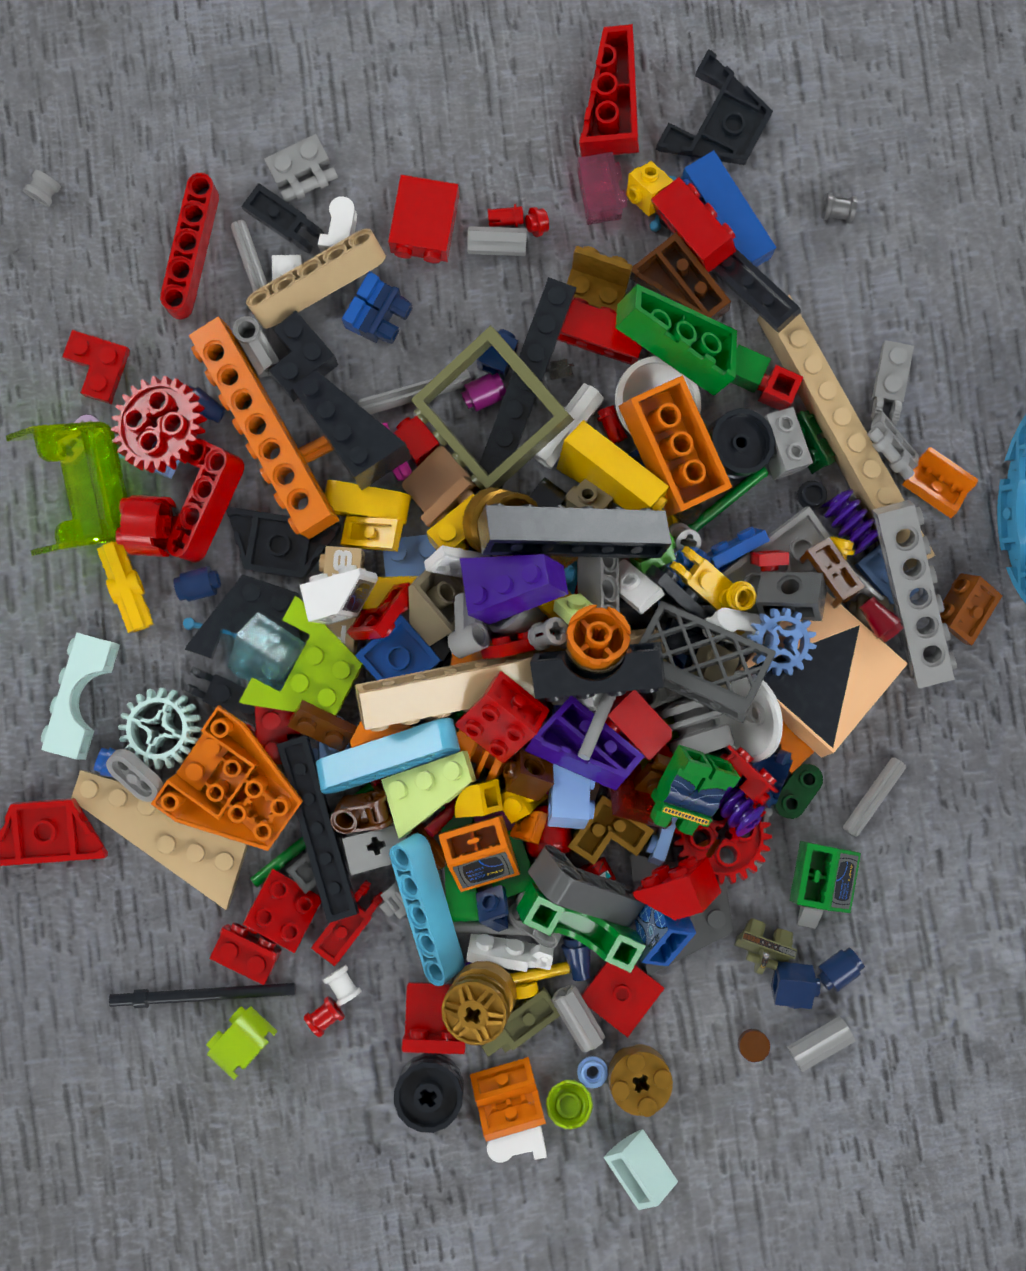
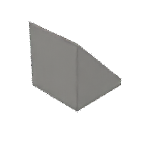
[797,905,823,929]

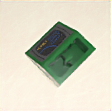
[789,841,861,913]

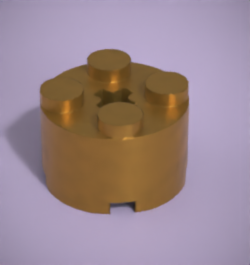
[608,1044,673,1117]

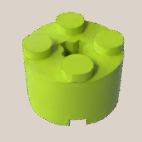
[206,1006,278,1080]

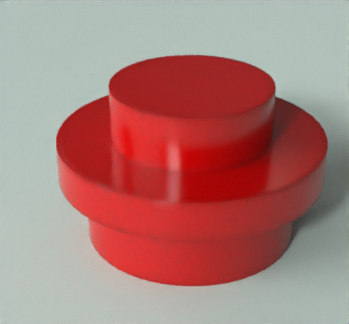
[525,207,549,237]

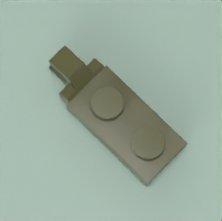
[481,987,560,1057]

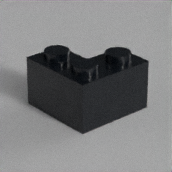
[269,310,338,402]

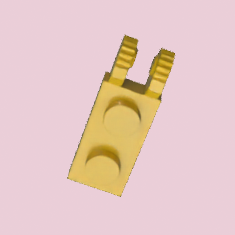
[669,546,742,611]

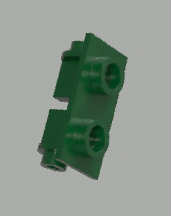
[796,410,836,474]

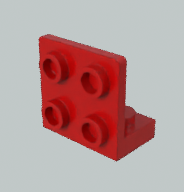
[455,671,550,763]
[402,982,466,1054]

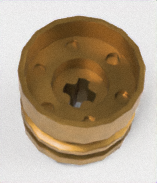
[441,961,517,1045]

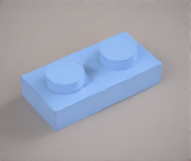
[646,817,678,866]

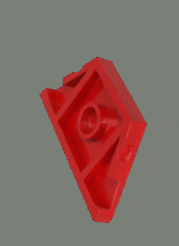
[0,798,108,866]

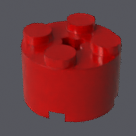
[115,495,178,557]

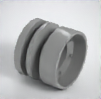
[657,698,735,758]

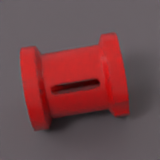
[303,996,345,1038]

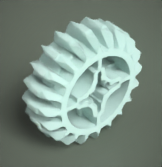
[118,688,202,769]

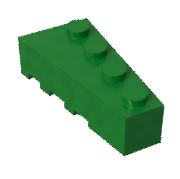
[616,284,737,396]

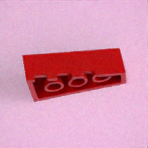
[579,24,639,158]

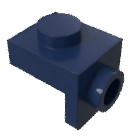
[476,885,509,932]

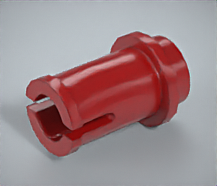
[488,204,524,228]
[597,405,628,444]

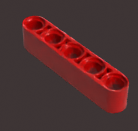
[160,173,219,319]

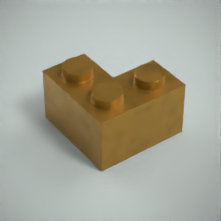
[568,795,654,864]

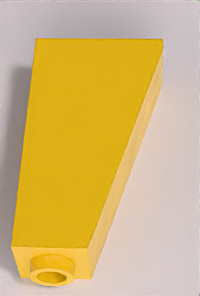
[556,420,669,511]

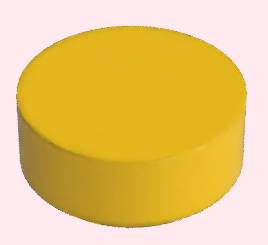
[516,981,539,1000]

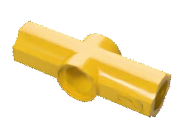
[97,541,154,634]

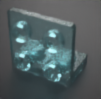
[228,612,306,691]

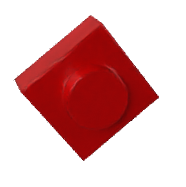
[750,550,789,571]

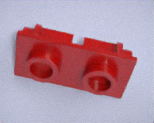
[719,745,779,806]

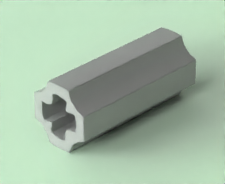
[467,226,527,256]
[551,984,605,1053]
[787,1016,855,1072]

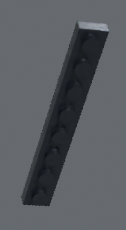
[475,277,576,495]

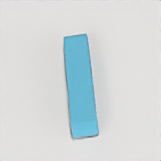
[316,718,460,794]
[389,833,465,986]

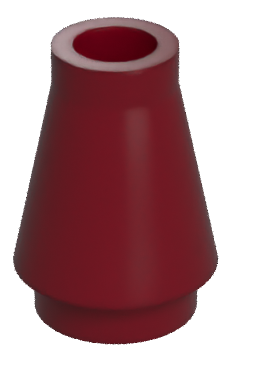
[859,596,904,643]

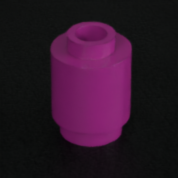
[461,373,506,412]

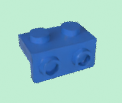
[706,527,770,572]

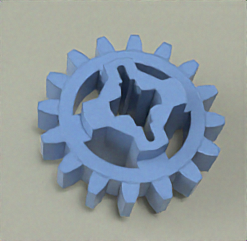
[747,608,817,676]

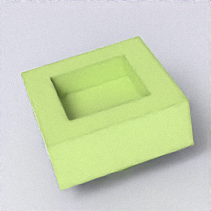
[553,593,593,625]

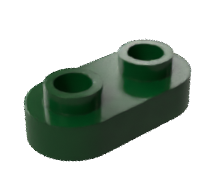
[773,764,823,819]

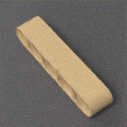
[246,229,386,329]

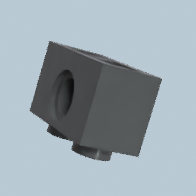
[755,571,827,621]

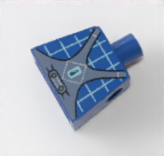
[635,904,696,966]

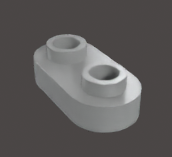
[106,749,163,802]

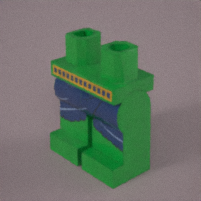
[650,745,740,836]

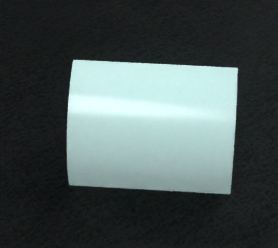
[604,1129,678,1210]

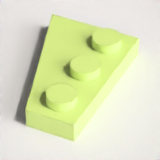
[381,751,477,839]

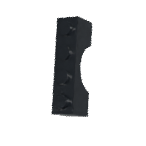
[530,641,665,702]

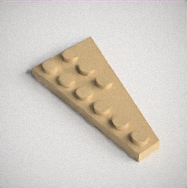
[71,770,248,910]

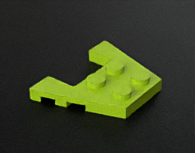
[239,596,363,716]

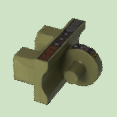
[734,918,797,975]

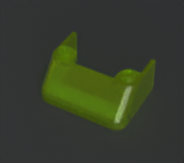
[6,422,128,556]

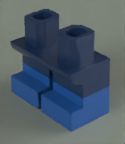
[342,271,413,344]

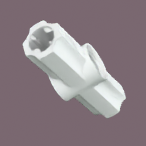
[534,383,604,469]

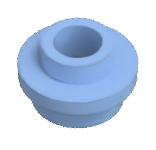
[577,1056,608,1088]

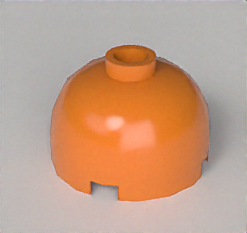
[566,605,631,670]

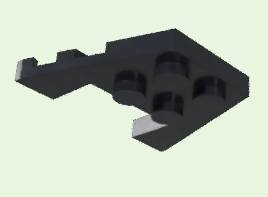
[656,49,773,165]
[185,574,301,683]

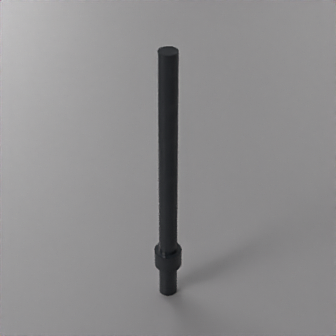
[109,983,296,1008]

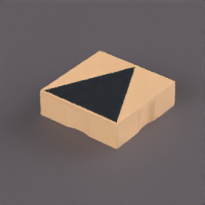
[735,592,908,758]

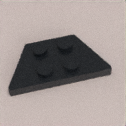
[226,507,341,579]

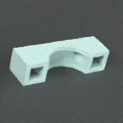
[41,632,120,760]

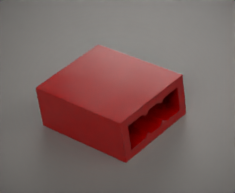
[388,175,460,264]

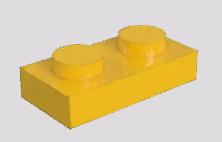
[340,516,403,552]

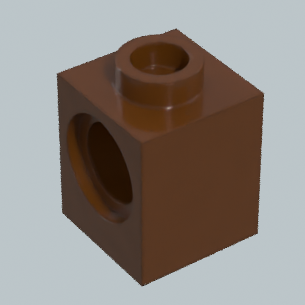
[503,749,554,802]

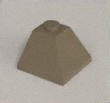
[408,569,465,646]

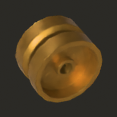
[462,487,538,557]

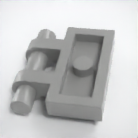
[264,134,338,202]
[867,411,919,480]

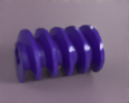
[819,489,878,557]
[718,778,765,837]

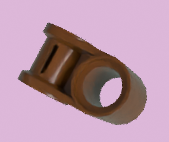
[330,790,394,834]

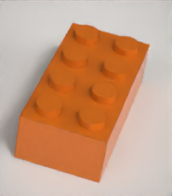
[618,375,732,516]

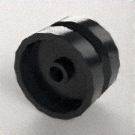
[706,408,775,482]
[394,1053,464,1133]

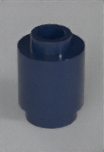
[173,566,221,602]
[817,947,865,992]

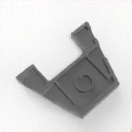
[629,854,733,974]

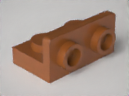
[940,573,1003,646]

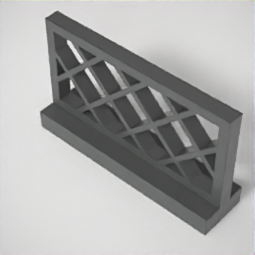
[639,601,776,723]

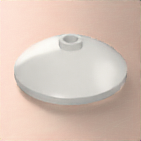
[615,356,701,433]
[709,670,783,763]

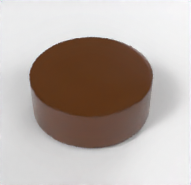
[738,1029,770,1062]

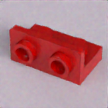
[209,922,282,985]

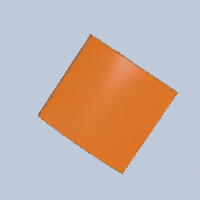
[470,1057,546,1142]

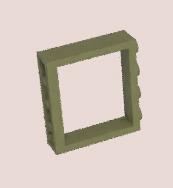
[411,325,574,490]

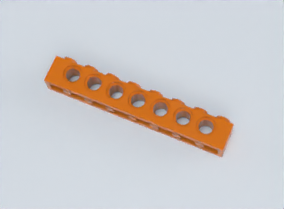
[189,316,340,539]

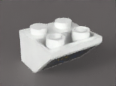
[300,565,378,625]

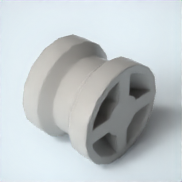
[23,170,61,207]

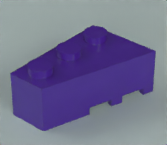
[460,554,568,625]
[525,696,644,791]

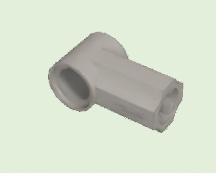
[233,316,280,378]
[448,593,490,658]

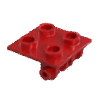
[242,869,321,953]

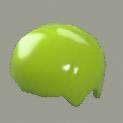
[546,1080,593,1130]

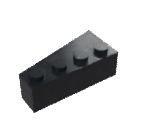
[291,370,412,490]

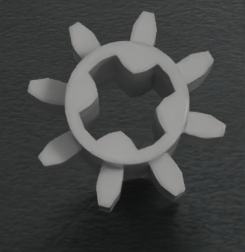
[379,882,407,919]

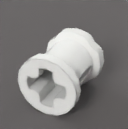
[323,965,362,1007]

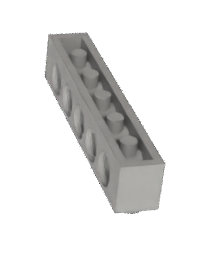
[872,500,957,689]

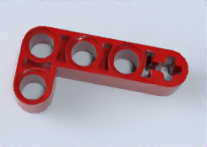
[167,438,244,563]

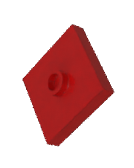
[581,962,665,1038]

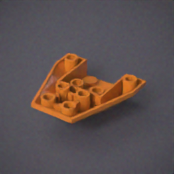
[151,705,303,851]

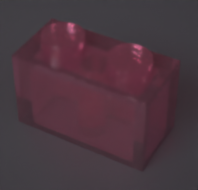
[577,152,627,225]

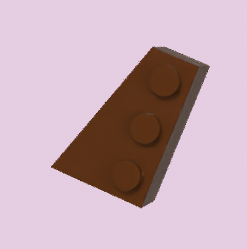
[630,232,731,320]

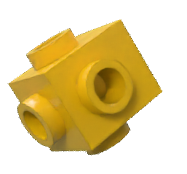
[626,161,673,216]

